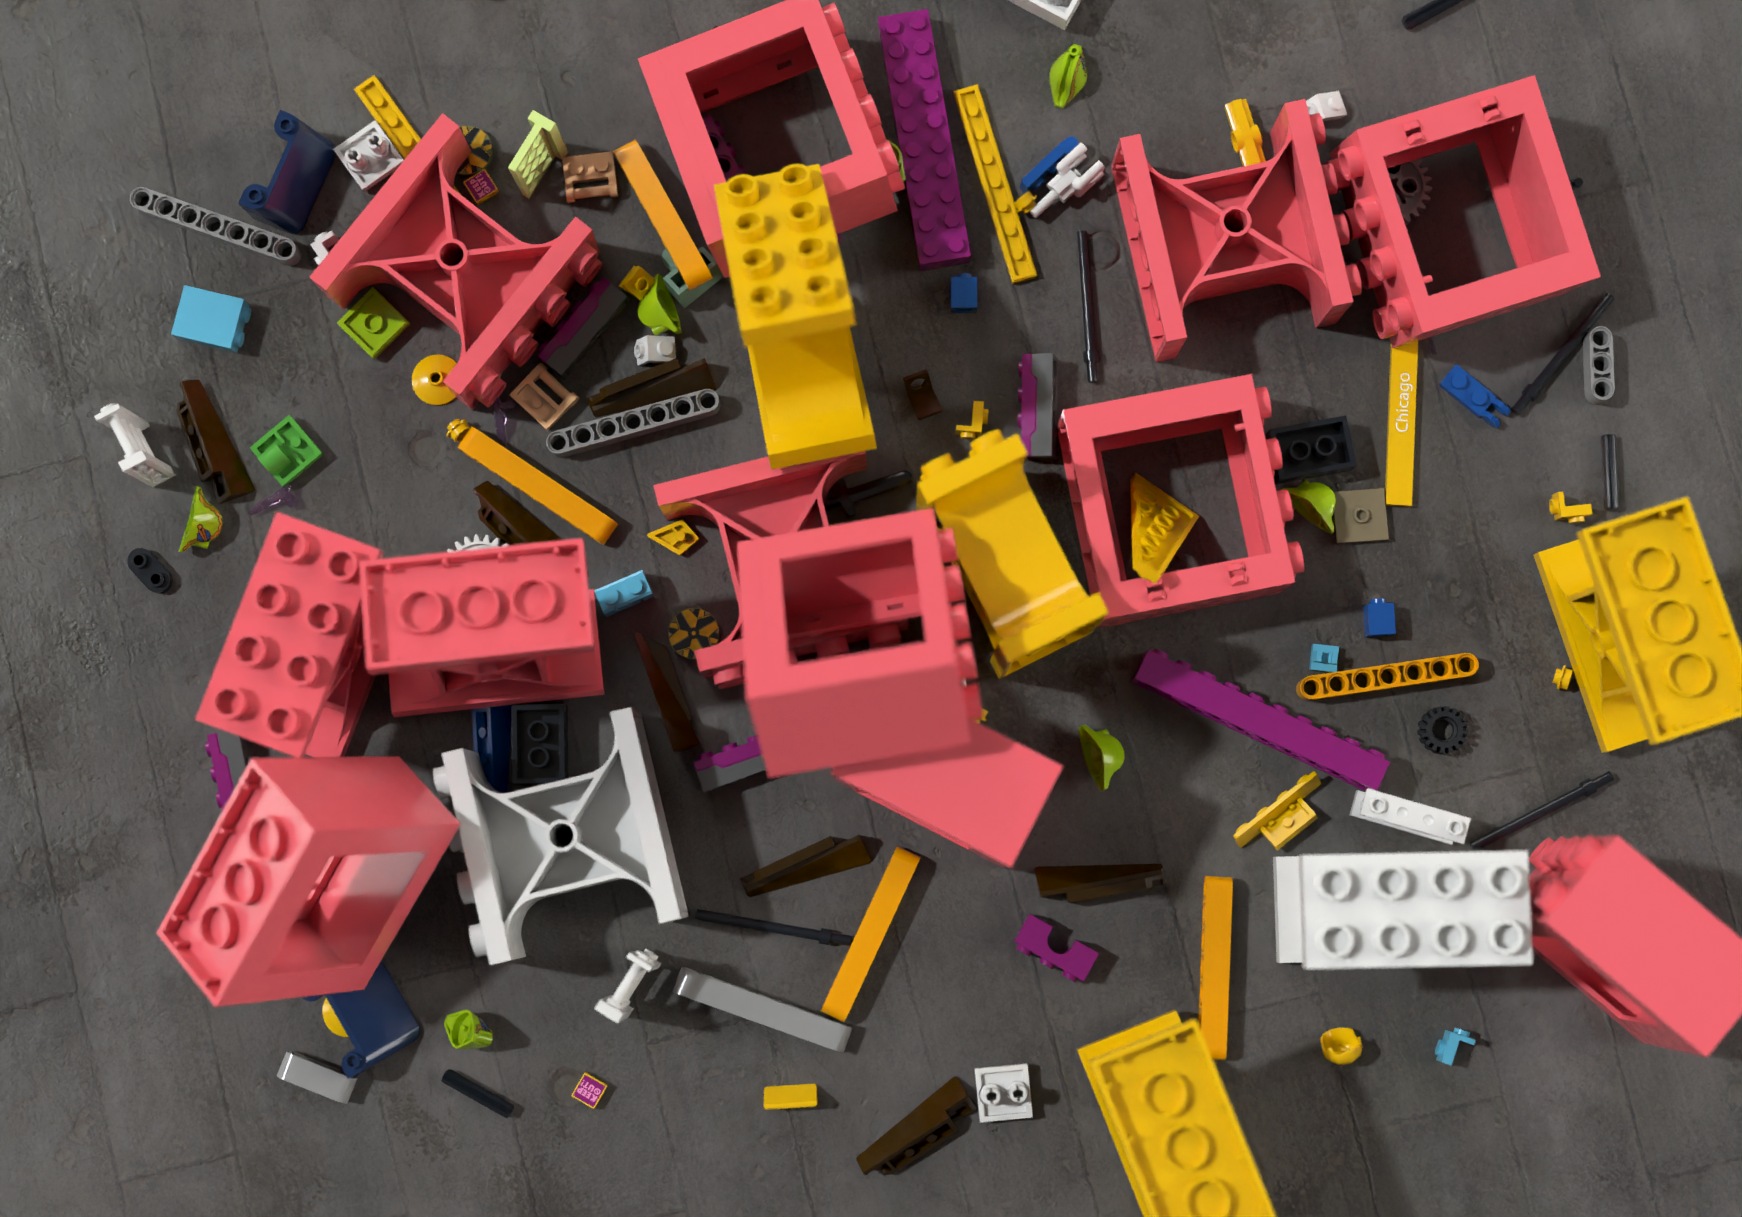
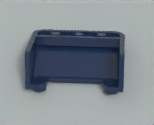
[302,960,420,1079]

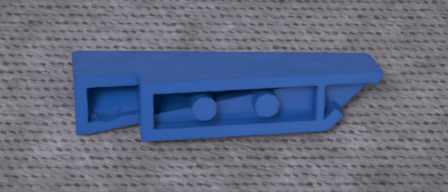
[472,705,512,793]

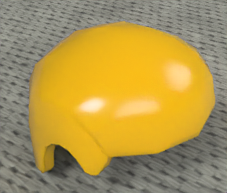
[1320,1027,1363,1065]

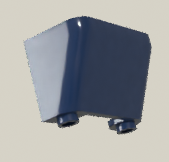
[238,110,336,234]

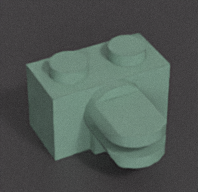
[662,246,724,308]

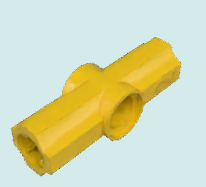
[1224,99,1266,166]

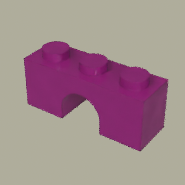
[1014,914,1099,983]

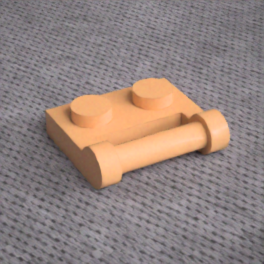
[562,151,618,203]
[509,363,579,431]

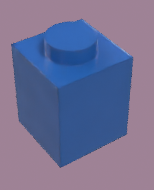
[951,273,977,313]
[1363,599,1396,637]

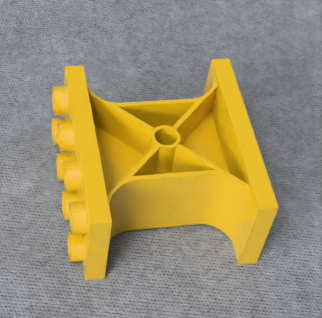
[714,164,877,470]
[916,429,1109,679]
[1533,497,1742,753]
[1076,1010,1276,1217]

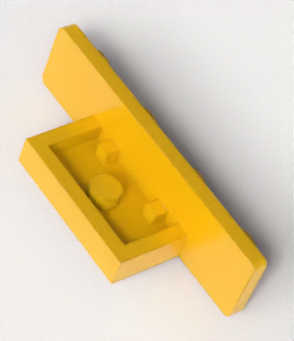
[1233,771,1321,851]

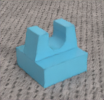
[1309,644,1339,673]

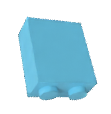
[171,285,251,353]

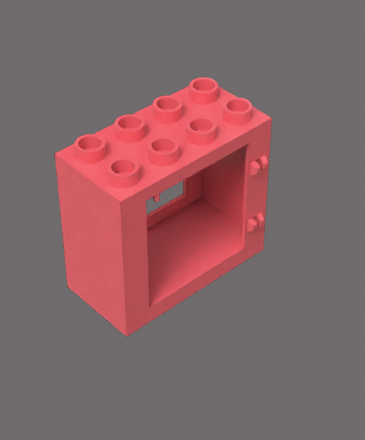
[638,0,905,278]
[1325,75,1601,348]
[1057,374,1304,629]
[737,508,983,777]
[830,719,1063,868]
[157,756,460,1007]
[1528,835,1742,1057]

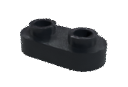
[127,548,173,594]

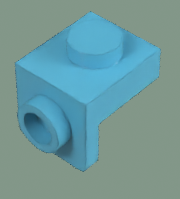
[1435,1028,1476,1066]

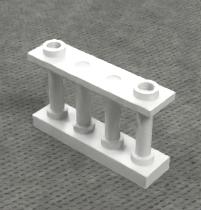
[94,404,175,487]
[1349,788,1471,845]
[595,948,662,1023]

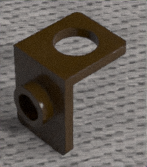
[903,369,942,420]

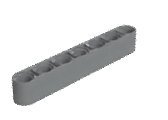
[130,187,302,266]
[546,389,721,458]
[673,967,852,1053]

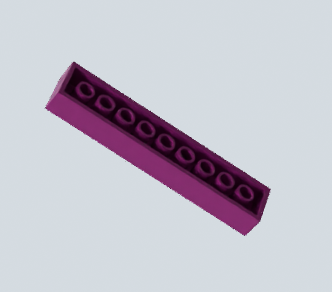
[878,9,971,271]
[1131,648,1390,792]

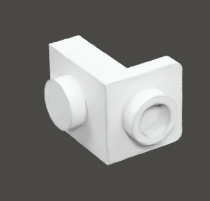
[1306,91,1347,121]
[310,231,339,266]
[634,335,676,366]

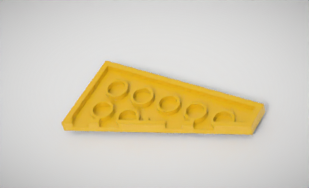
[1130,472,1199,584]

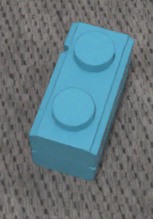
[594,570,655,617]

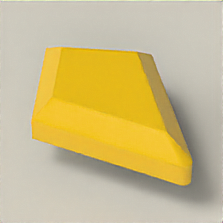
[647,519,699,556]

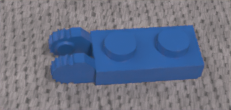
[1020,136,1079,193]
[1439,364,1511,428]

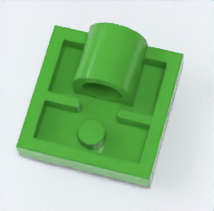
[250,415,324,488]

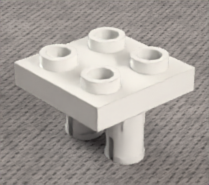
[333,120,404,192]
[974,1063,1033,1122]

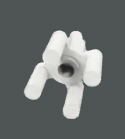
[1030,142,1105,218]

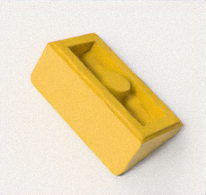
[764,1084,818,1110]

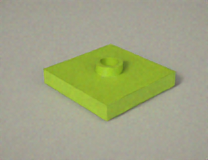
[337,287,410,360]

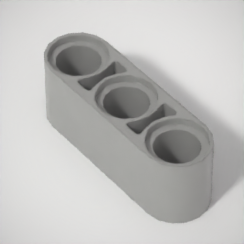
[1583,326,1615,405]
[277,1050,357,1104]

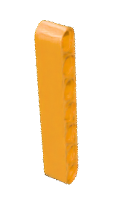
[613,139,713,290]
[457,427,618,545]
[1296,653,1479,701]
[821,846,921,1022]
[1198,876,1233,1060]

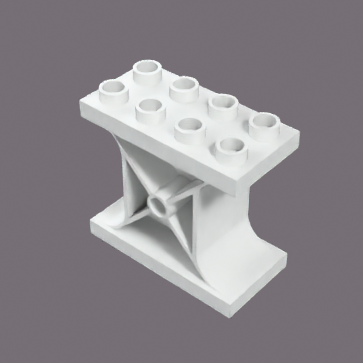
[433,707,689,965]
[1273,851,1533,969]

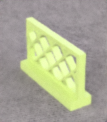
[508,110,568,198]

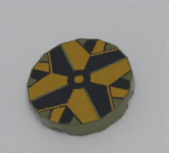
[456,125,493,177]
[668,608,720,659]

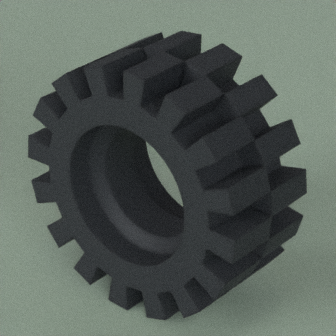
[1417,706,1468,754]

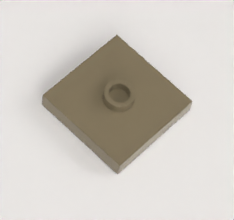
[1333,488,1389,544]

